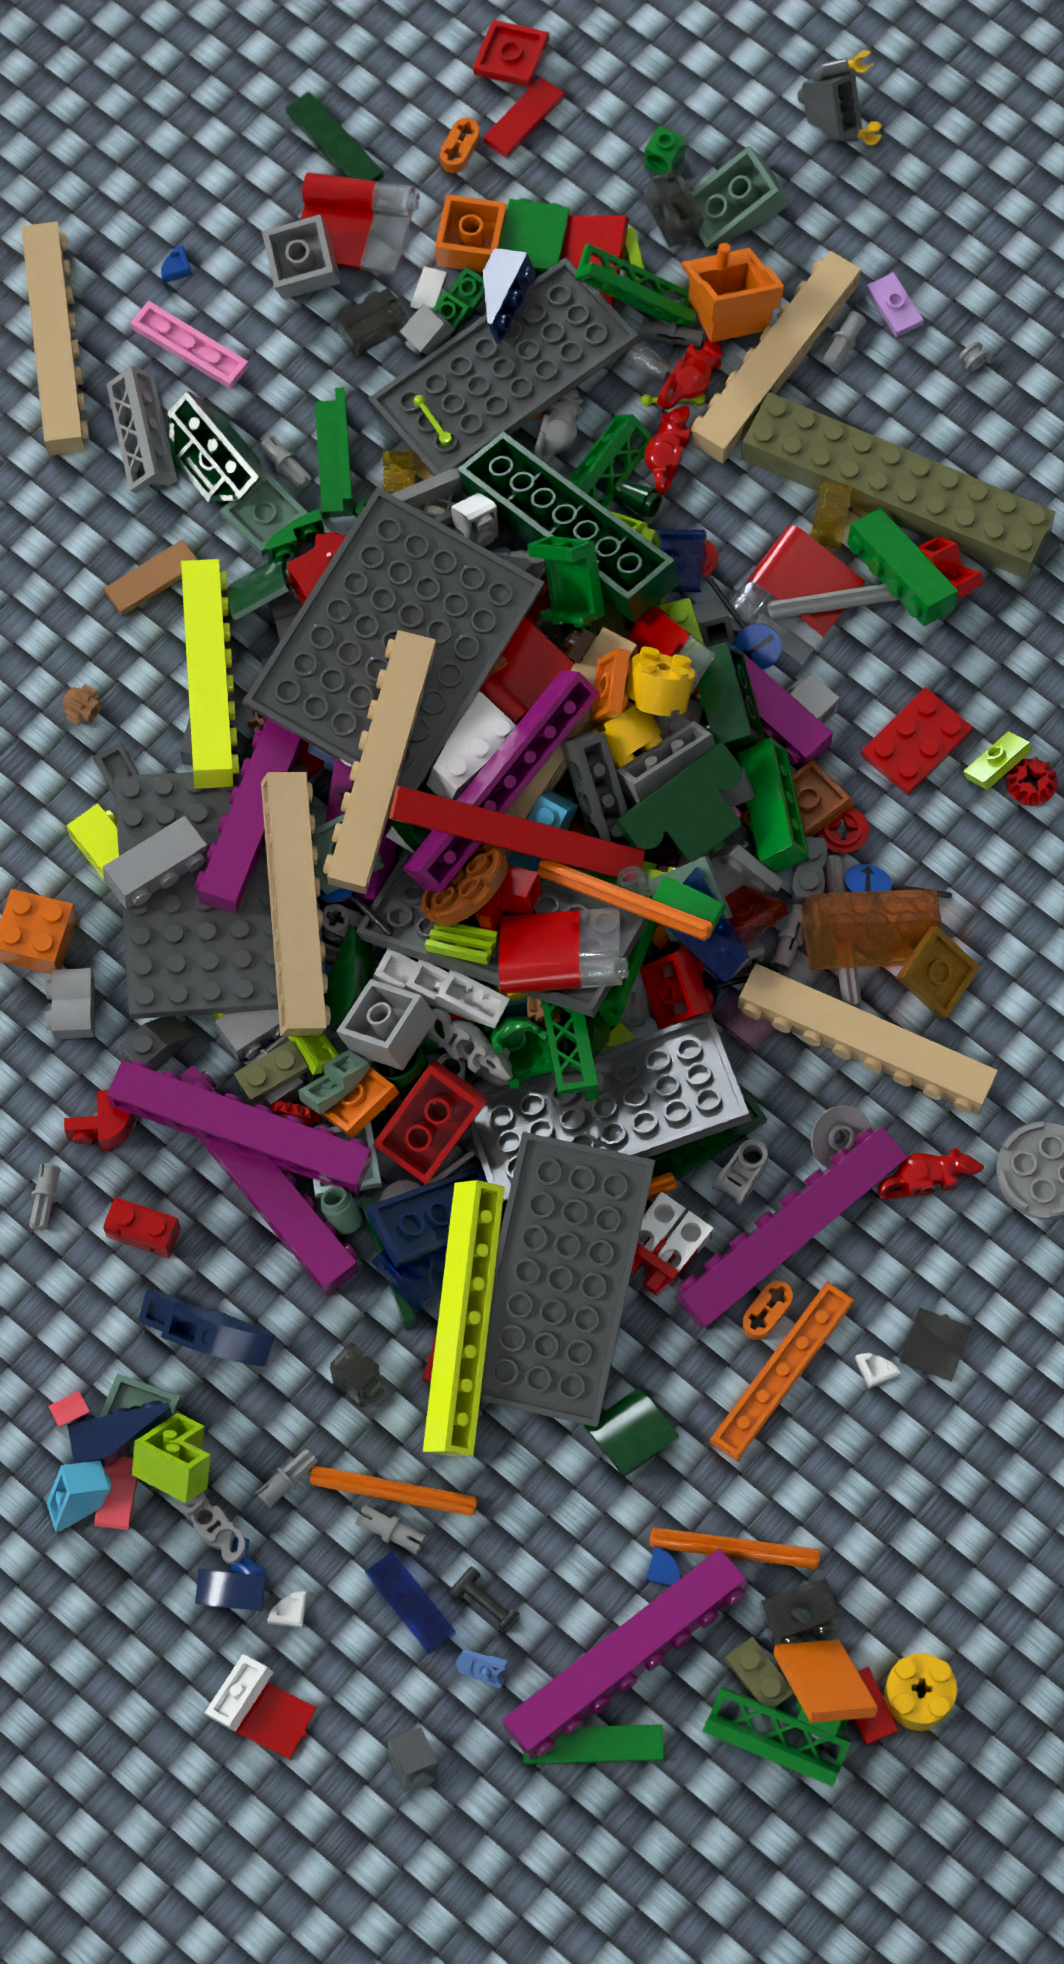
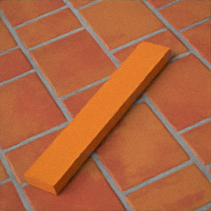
[709,1281,855,1462]

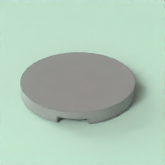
[996,1121,1064,1220]

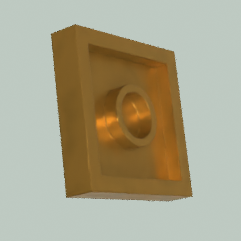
[896,926,981,1019]

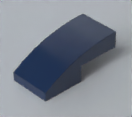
[195,1569,266,1611]

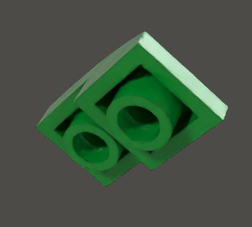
[434,267,485,333]
[265,509,324,562]
[652,876,727,932]

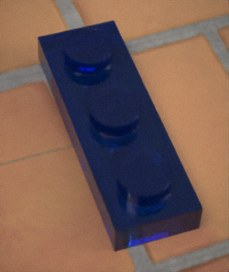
[365,1551,456,1655]

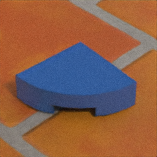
[161,245,192,284]
[646,1546,681,1588]

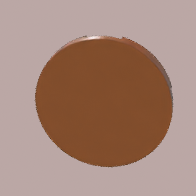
[421,844,508,926]

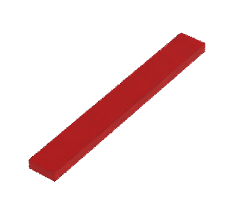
[389,786,645,883]

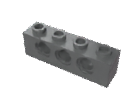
[561,730,634,848]

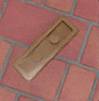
[104,539,198,616]

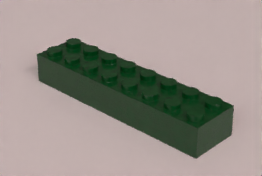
[457,431,680,623]

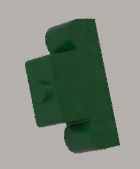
[613,742,742,863]

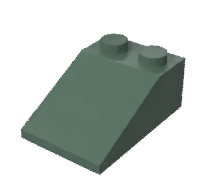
[678,146,792,249]

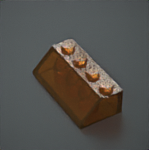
[801,889,941,969]

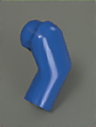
[231,1537,265,1575]

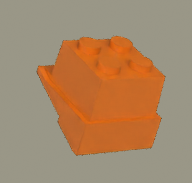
[681,243,784,343]

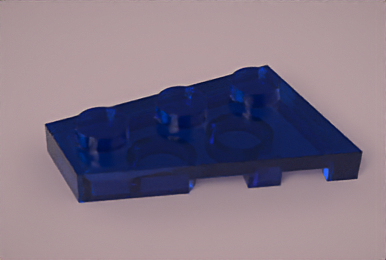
[665,867,750,983]

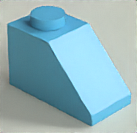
[46,1460,111,1532]

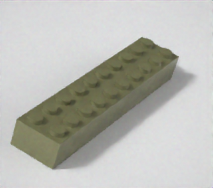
[741,392,1056,580]

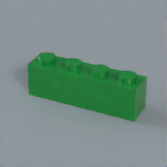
[847,508,958,627]
[738,737,809,873]

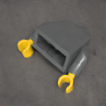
[797,50,882,145]

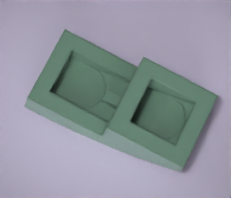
[298,1050,370,1114]

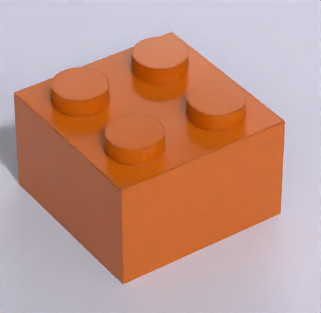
[435,194,507,273]
[0,889,78,975]

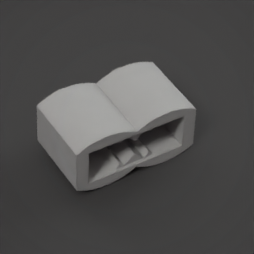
[45,968,95,1039]

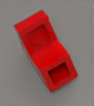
[918,536,984,597]
[475,867,542,932]
[64,1090,134,1152]

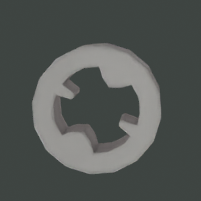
[958,341,990,372]

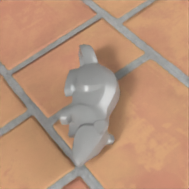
[534,388,583,465]
[427,1008,513,1080]
[175,1492,246,1564]

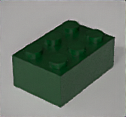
[690,642,766,753]

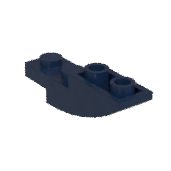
[138,1288,275,1367]

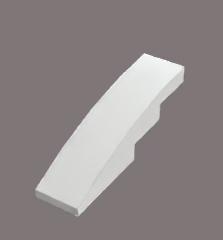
[372,949,510,1028]

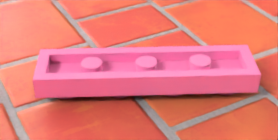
[130,300,249,390]

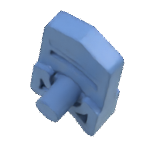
[456,1650,508,1688]

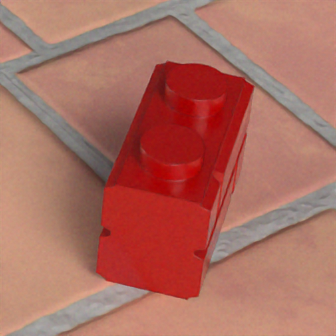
[103,1197,181,1259]

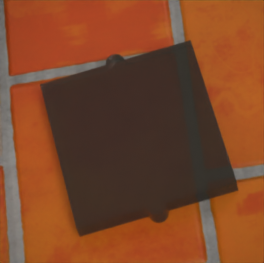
[899,1308,972,1382]

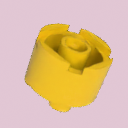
[624,647,695,716]
[592,703,663,769]
[884,1653,957,1731]

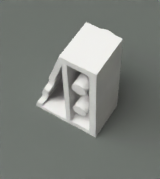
[426,691,516,801]

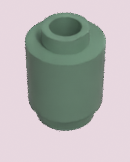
[321,1186,364,1235]

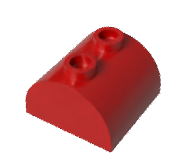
[639,948,713,1030]

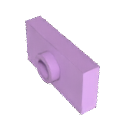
[866,272,924,338]

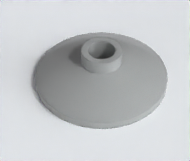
[811,1105,872,1168]

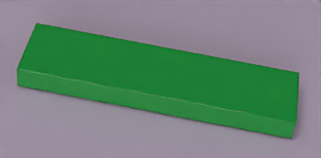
[523,1724,664,1765]

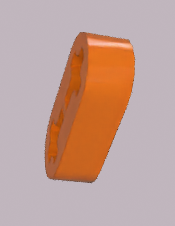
[440,118,480,173]
[742,1281,793,1340]

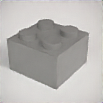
[262,215,341,300]
[336,979,437,1070]

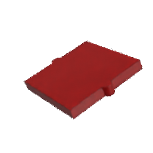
[236,1683,317,1760]

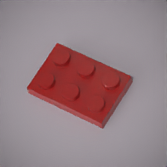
[860,687,973,796]

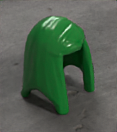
[490,1016,554,1089]

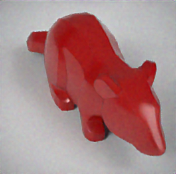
[657,338,723,410]
[644,406,692,496]
[877,1148,984,1200]

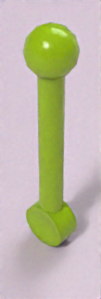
[640,394,705,407]
[413,395,452,446]

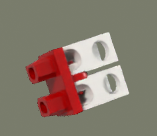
[630,1191,714,1296]

